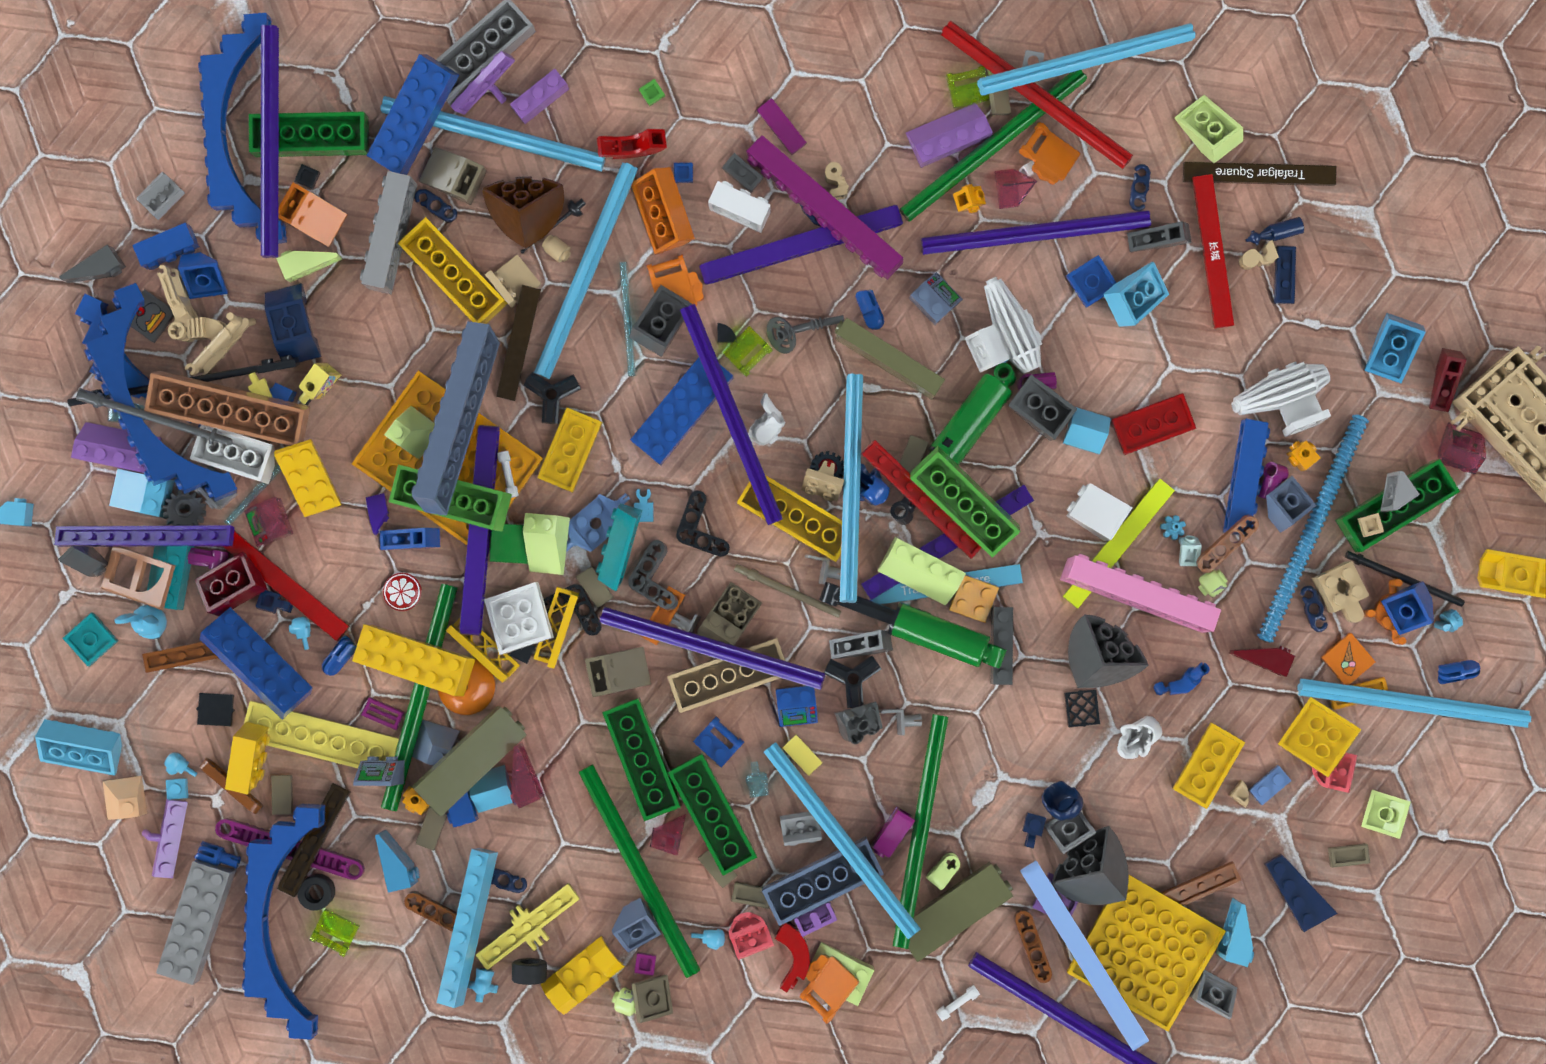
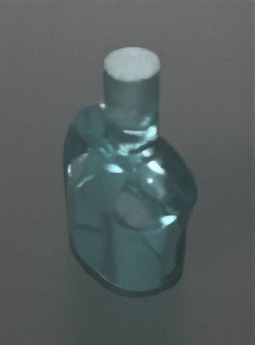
[746,761,770,798]

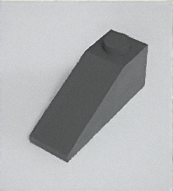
[1127,221,1192,252]
[59,245,126,283]
[58,546,108,577]
[829,630,893,659]

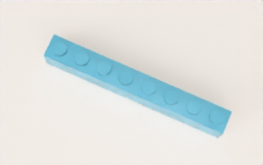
[436,848,498,1008]

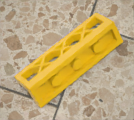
[533,586,579,669]
[446,617,520,683]

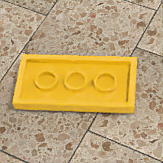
[537,407,603,493]
[274,439,341,517]
[1172,722,1246,809]

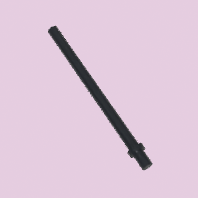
[1345,551,1465,607]

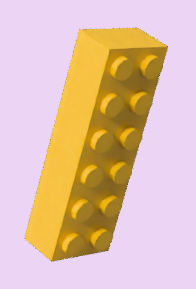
[398,217,508,324]
[737,475,842,563]
[352,624,475,696]

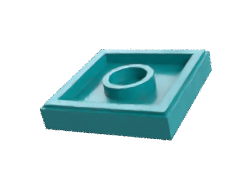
[63,612,119,667]

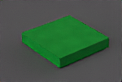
[489,524,528,564]

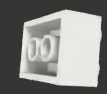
[708,181,771,233]

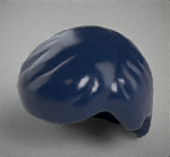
[1042,781,1083,821]

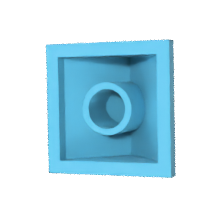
[1063,407,1111,454]
[469,765,516,813]

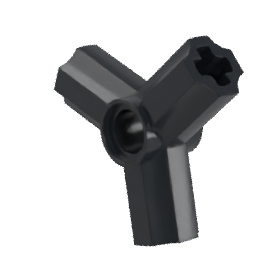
[523,372,581,424]
[824,656,881,708]

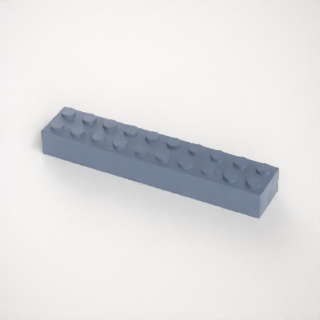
[412,321,500,516]

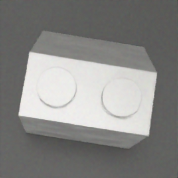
[1066,483,1132,541]

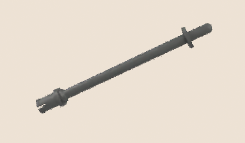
[76,388,233,445]

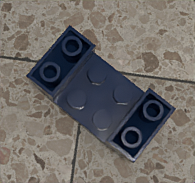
[265,283,322,363]

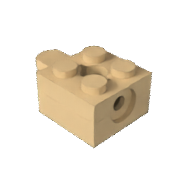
[1311,561,1369,623]

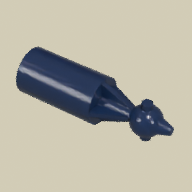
[1245,217,1304,246]

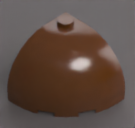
[482,177,564,249]

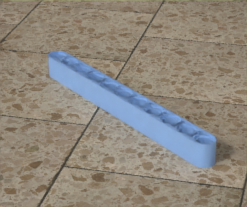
[1020,861,1149,1051]

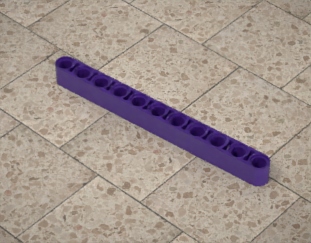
[699,205,903,285]
[460,425,500,636]

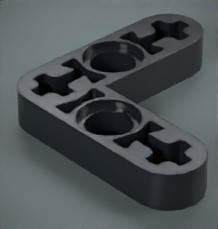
[676,490,730,557]
[543,584,602,636]

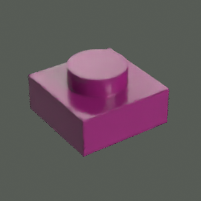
[634,952,656,976]

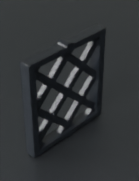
[1064,689,1100,727]

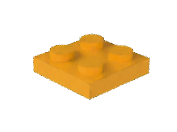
[949,575,999,623]

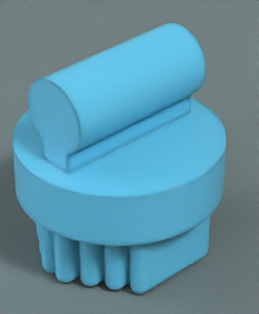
[1434,609,1463,632]

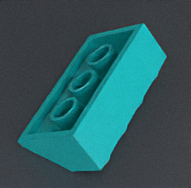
[596,503,642,591]
[147,546,194,610]

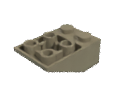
[419,147,487,205]
[697,582,762,646]
[585,647,651,697]

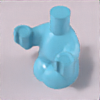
[468,968,498,1002]

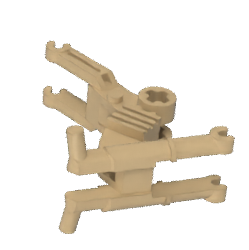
[157,265,256,376]

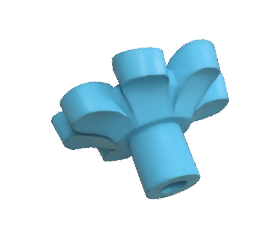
[1160,515,1186,540]

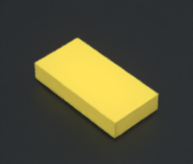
[782,735,823,776]

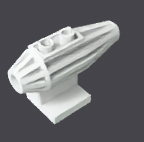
[965,277,1042,374]
[1231,362,1331,437]

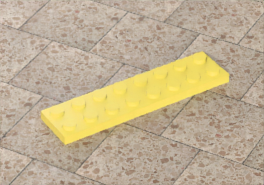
[244,701,399,768]

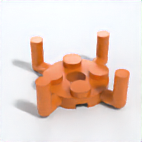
[1363,579,1434,645]

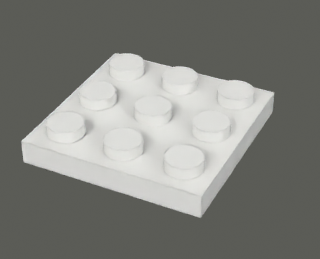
[484,582,554,655]

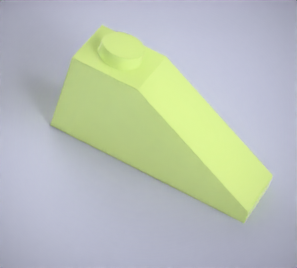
[276,250,342,282]

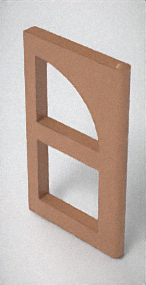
[101,546,176,610]

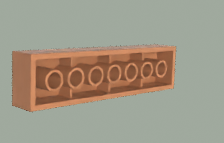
[144,370,310,446]

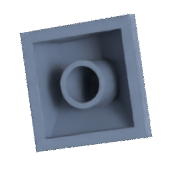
[1266,476,1317,533]
[412,720,460,766]
[612,898,662,953]

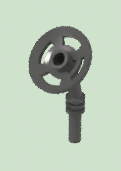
[767,315,845,354]

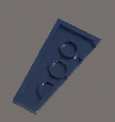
[1264,854,1338,932]

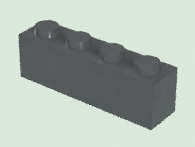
[990,607,1013,685]

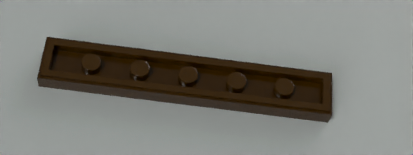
[496,285,541,401]
[277,783,351,897]

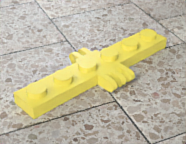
[476,883,580,970]

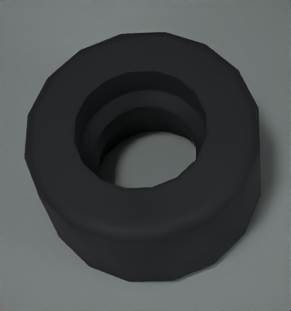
[297,874,335,911]
[512,958,547,985]

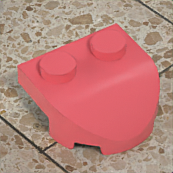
[1312,753,1358,793]
[729,912,775,960]

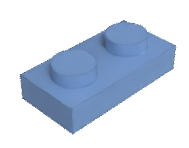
[1248,765,1291,805]

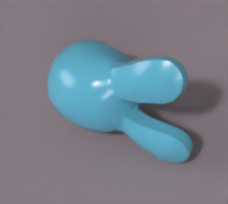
[114,605,167,639]

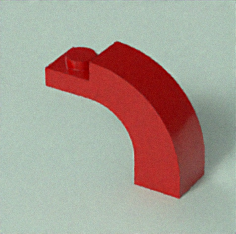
[597,129,667,159]
[775,922,810,993]

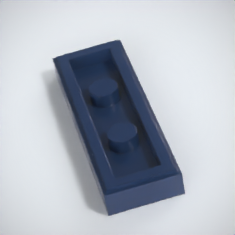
[1274,246,1296,304]

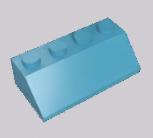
[35,719,122,776]

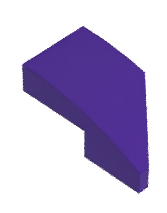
[365,493,389,535]

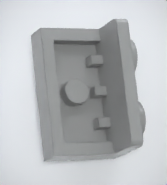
[136,172,185,220]
[780,811,822,846]

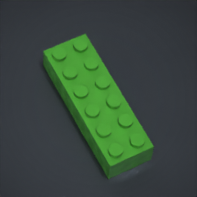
[910,446,1021,558]
[389,464,512,532]

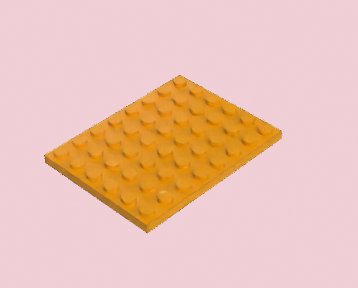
[352,370,544,545]

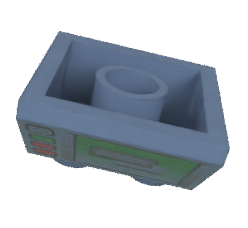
[909,272,963,325]
[353,756,405,786]

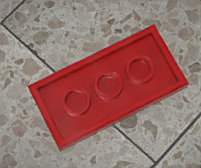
[1111,393,1197,455]

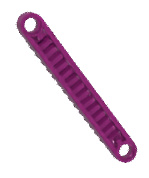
[215,818,365,880]

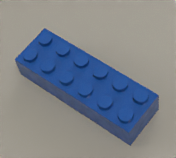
[367,54,459,175]
[630,357,734,466]
[200,607,313,720]

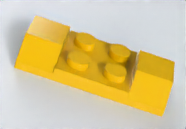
[1477,549,1546,599]
[540,936,625,1015]

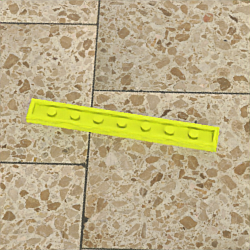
[1062,479,1175,609]

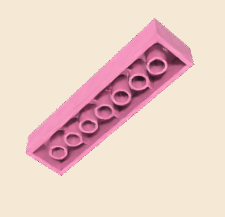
[1060,554,1221,633]

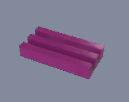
[361,697,405,730]

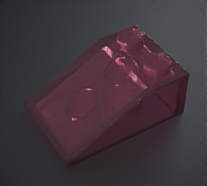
[510,742,545,808]

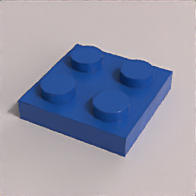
[1065,255,1116,308]

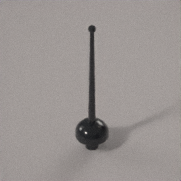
[521,198,586,254]

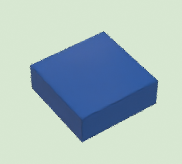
[674,163,693,183]

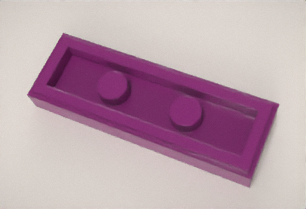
[757,98,807,155]

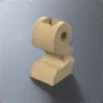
[825,162,849,200]
[1239,240,1279,270]

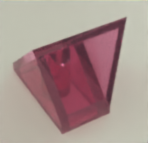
[995,169,1037,209]
[650,814,686,855]

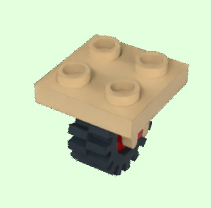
[801,451,844,501]

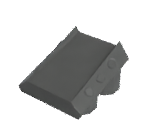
[834,702,883,744]

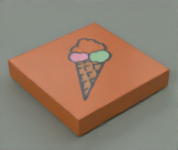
[1320,633,1376,685]

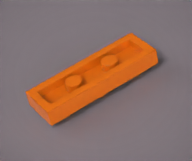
[640,586,686,645]

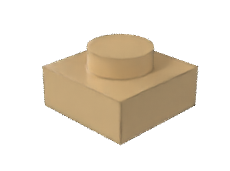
[1358,513,1384,537]

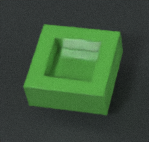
[639,79,665,107]

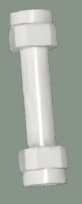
[497,451,519,498]
[936,985,980,1021]

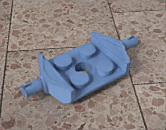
[566,493,630,552]

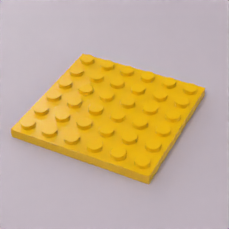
[1066,874,1226,1032]

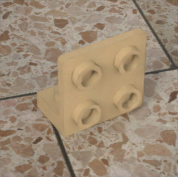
[485,255,541,308]

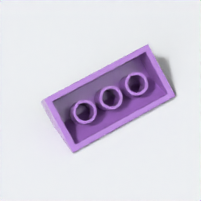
[906,103,993,168]
[71,422,162,473]

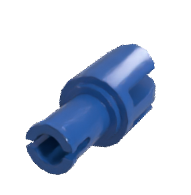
[194,841,241,869]

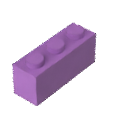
[510,69,569,124]

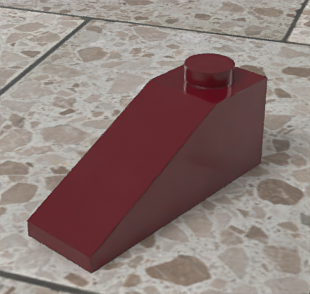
[1429,348,1467,412]
[1229,646,1295,677]

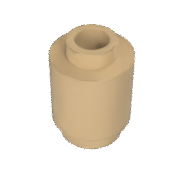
[542,235,571,262]

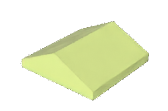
[1361,790,1411,839]

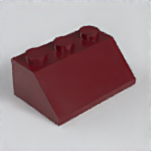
[194,552,267,616]

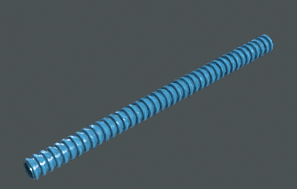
[1257,414,1369,643]

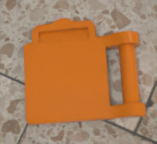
[1019,122,1080,185]
[646,254,704,306]
[799,954,859,1024]

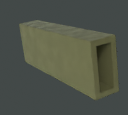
[834,318,945,400]
[412,706,527,817]
[894,861,1013,962]

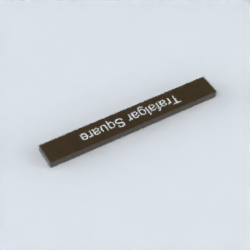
[1183,162,1337,186]

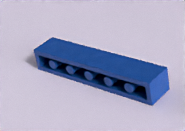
[1223,419,1270,536]

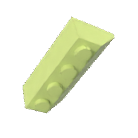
[877,537,966,606]

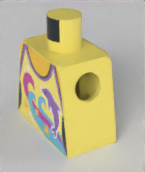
[298,363,342,406]

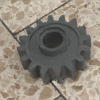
[163,490,206,526]

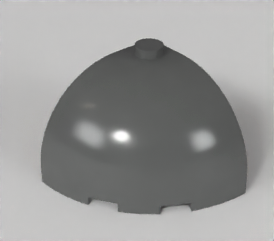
[1068,614,1149,688]
[1052,826,1129,905]

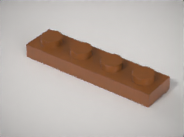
[142,642,218,673]
[1162,861,1241,906]

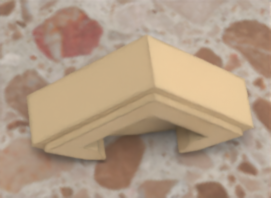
[1229,780,1249,808]

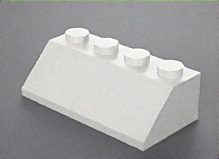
[190,425,275,484]

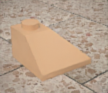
[103,776,147,820]

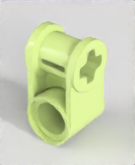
[926,853,960,890]

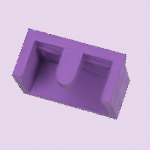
[794,901,837,937]

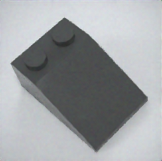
[629,285,692,357]
[1008,375,1077,441]

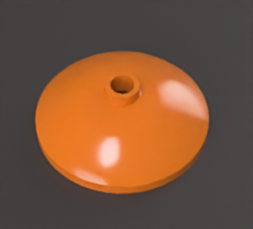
[438,658,496,715]

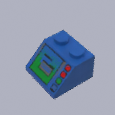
[776,685,818,727]

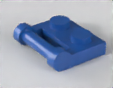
[693,716,744,768]

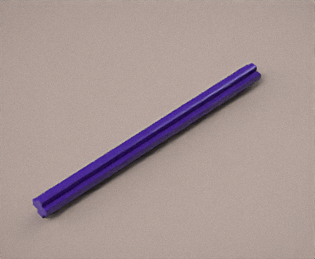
[261,25,279,258]
[921,211,1151,255]
[680,304,783,525]
[600,607,825,690]
[968,952,1157,1064]

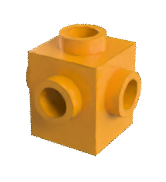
[953,184,986,213]
[1286,440,1321,471]
[402,786,429,815]

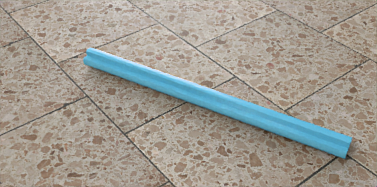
[977,23,1195,96]
[380,96,606,172]
[534,162,638,379]
[840,373,863,603]
[1297,678,1531,728]
[764,743,921,939]

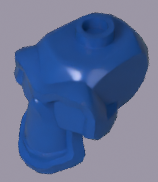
[860,464,890,506]

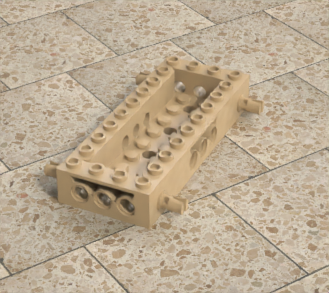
[1451,346,1546,503]

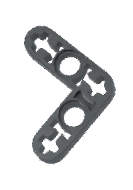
[628,540,678,610]

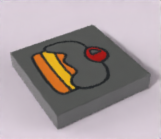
[131,289,174,343]

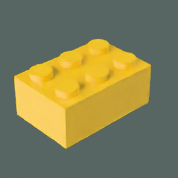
[225,722,270,794]

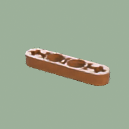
[1196,515,1259,573]
[199,758,263,814]
[404,892,457,932]
[1014,909,1052,983]

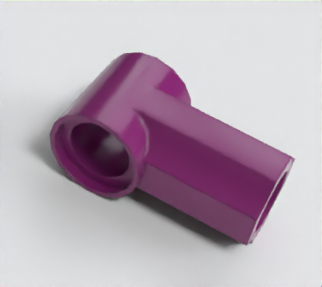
[1017,372,1057,390]
[1258,462,1289,499]
[187,548,229,569]

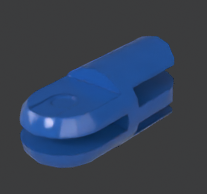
[855,290,885,330]
[322,635,357,676]
[1438,660,1481,684]

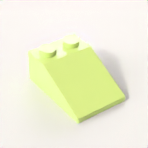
[1175,95,1243,163]
[523,513,570,575]
[805,942,874,1006]

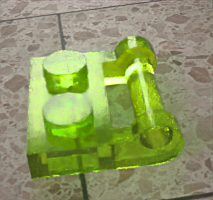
[946,66,990,108]
[722,326,773,377]
[310,909,360,957]

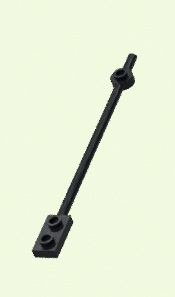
[67,355,300,407]

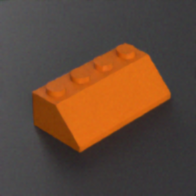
[631,167,695,255]

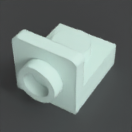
[1178,535,1202,566]

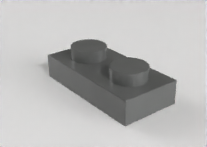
[722,153,763,193]

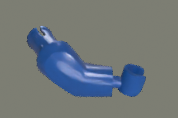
[1153,662,1210,695]

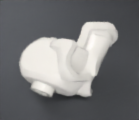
[749,393,786,446]
[1117,716,1163,759]

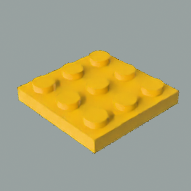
[1278,697,1361,778]

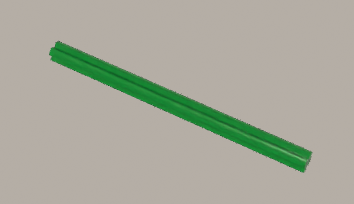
[900,70,1087,222]
[381,584,458,811]
[892,714,948,949]
[578,764,700,978]

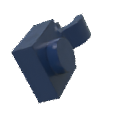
[255,590,293,614]
[1022,812,1046,848]

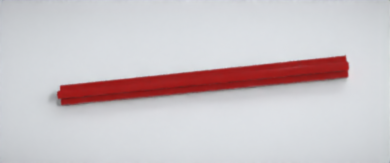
[941,21,1133,169]

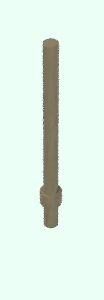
[734,564,841,618]

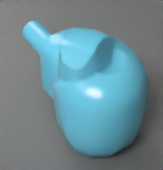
[289,617,311,650]
[164,752,197,777]
[691,929,725,950]

